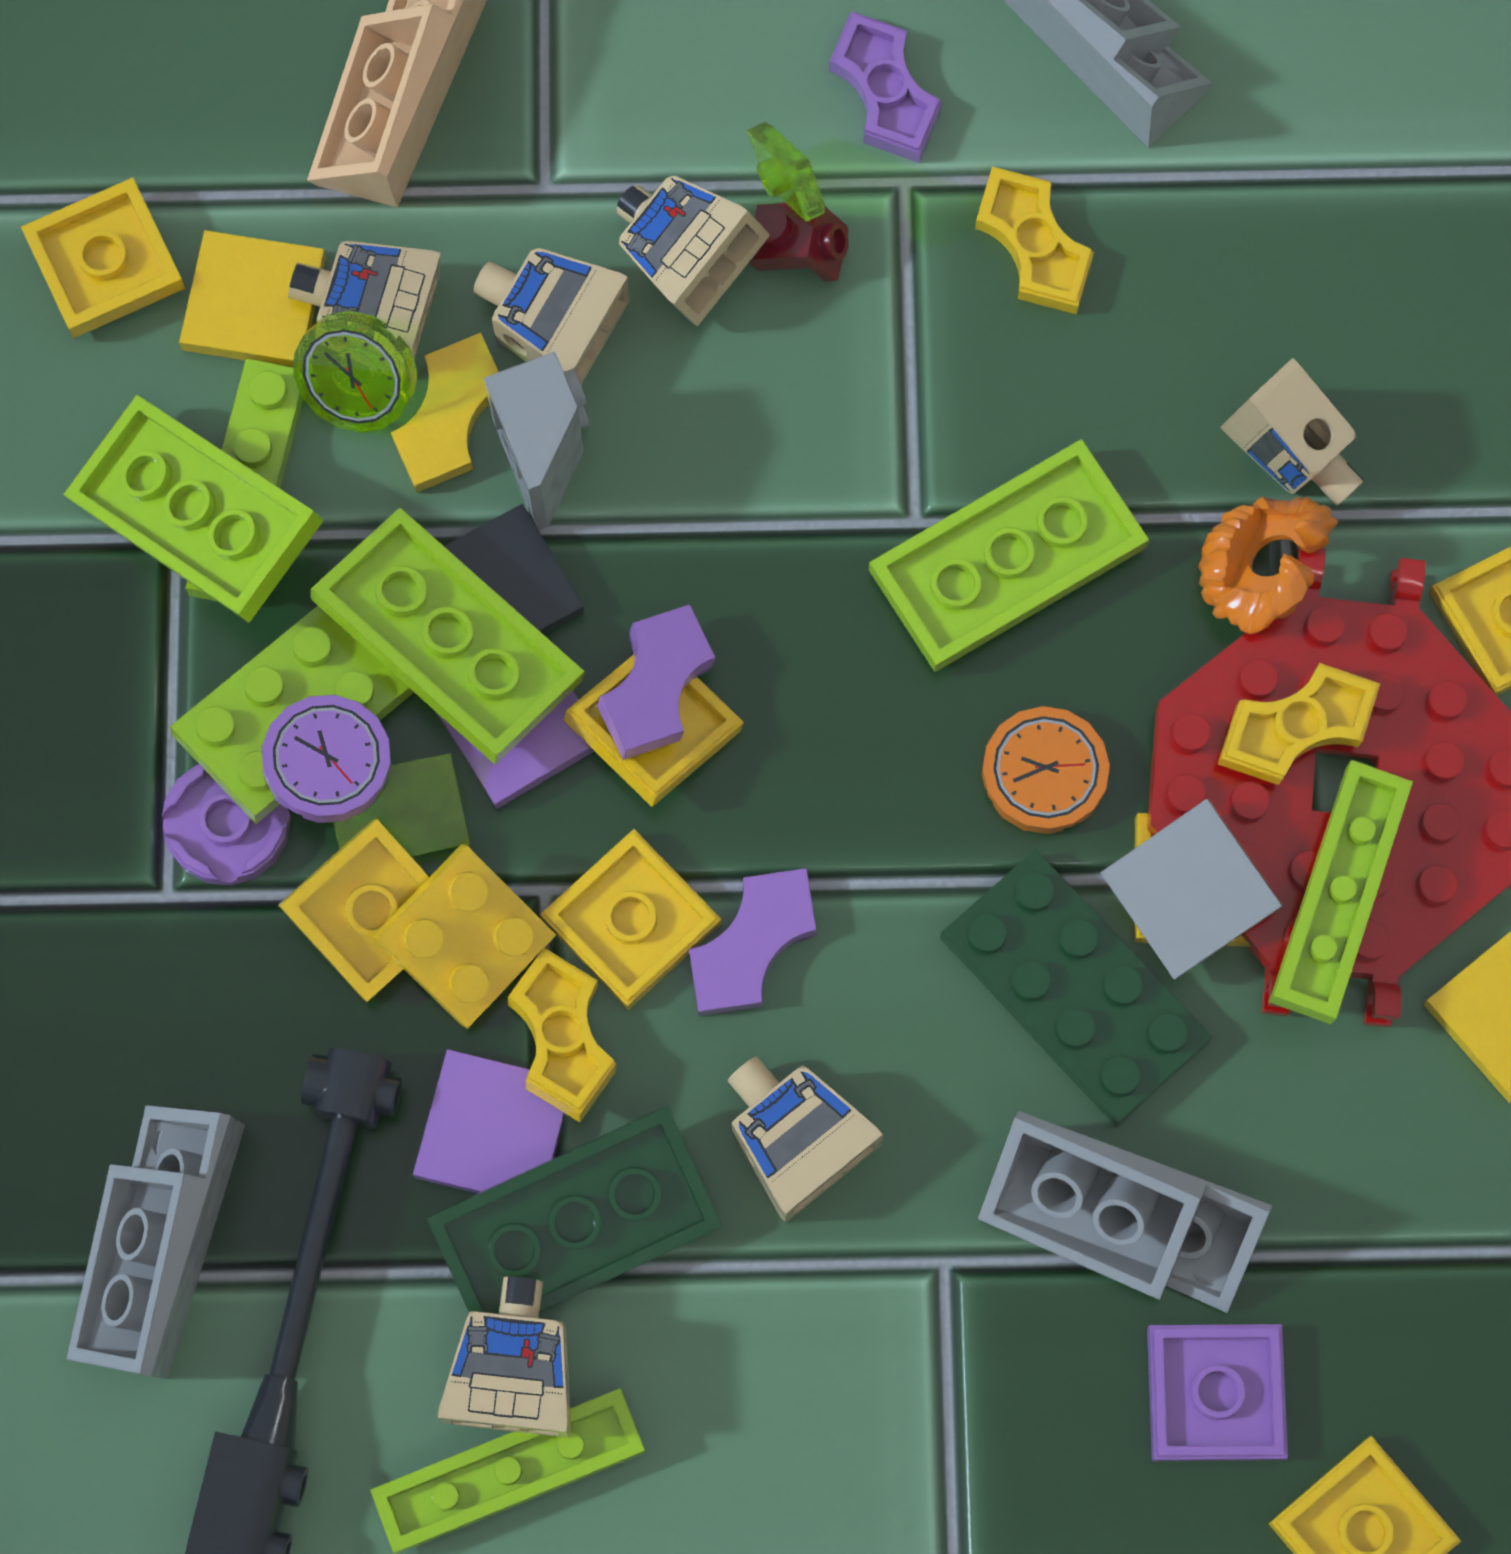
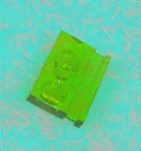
[333,753,470,856]

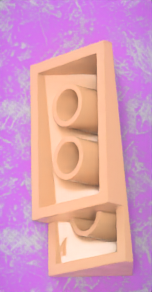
[307,0,487,208]

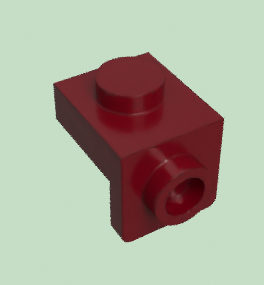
[749,201,849,282]

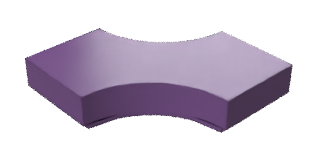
[829,11,942,163]
[597,604,715,760]
[689,868,816,1016]

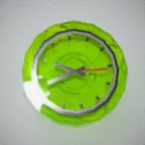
[293,311,417,433]

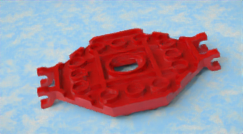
[1147,548,1511,1028]

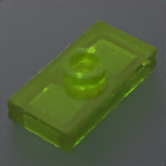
[746,121,826,222]

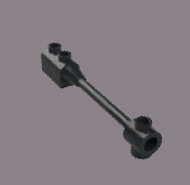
[185,1048,402,1554]

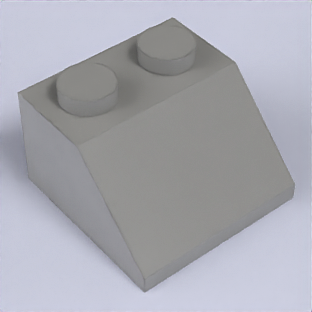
[484,352,590,531]

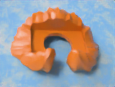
[1198,496,1338,634]

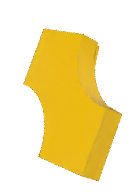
[975,166,1094,315]
[391,332,499,493]
[1218,663,1380,785]
[508,948,616,1122]

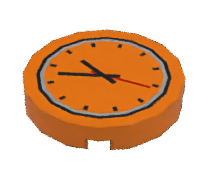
[981,706,1110,834]

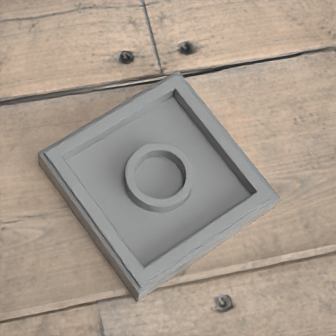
[1101,799,1283,980]

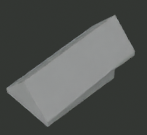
[1003,0,1213,148]
[66,1105,245,1379]
[978,1111,1273,1313]

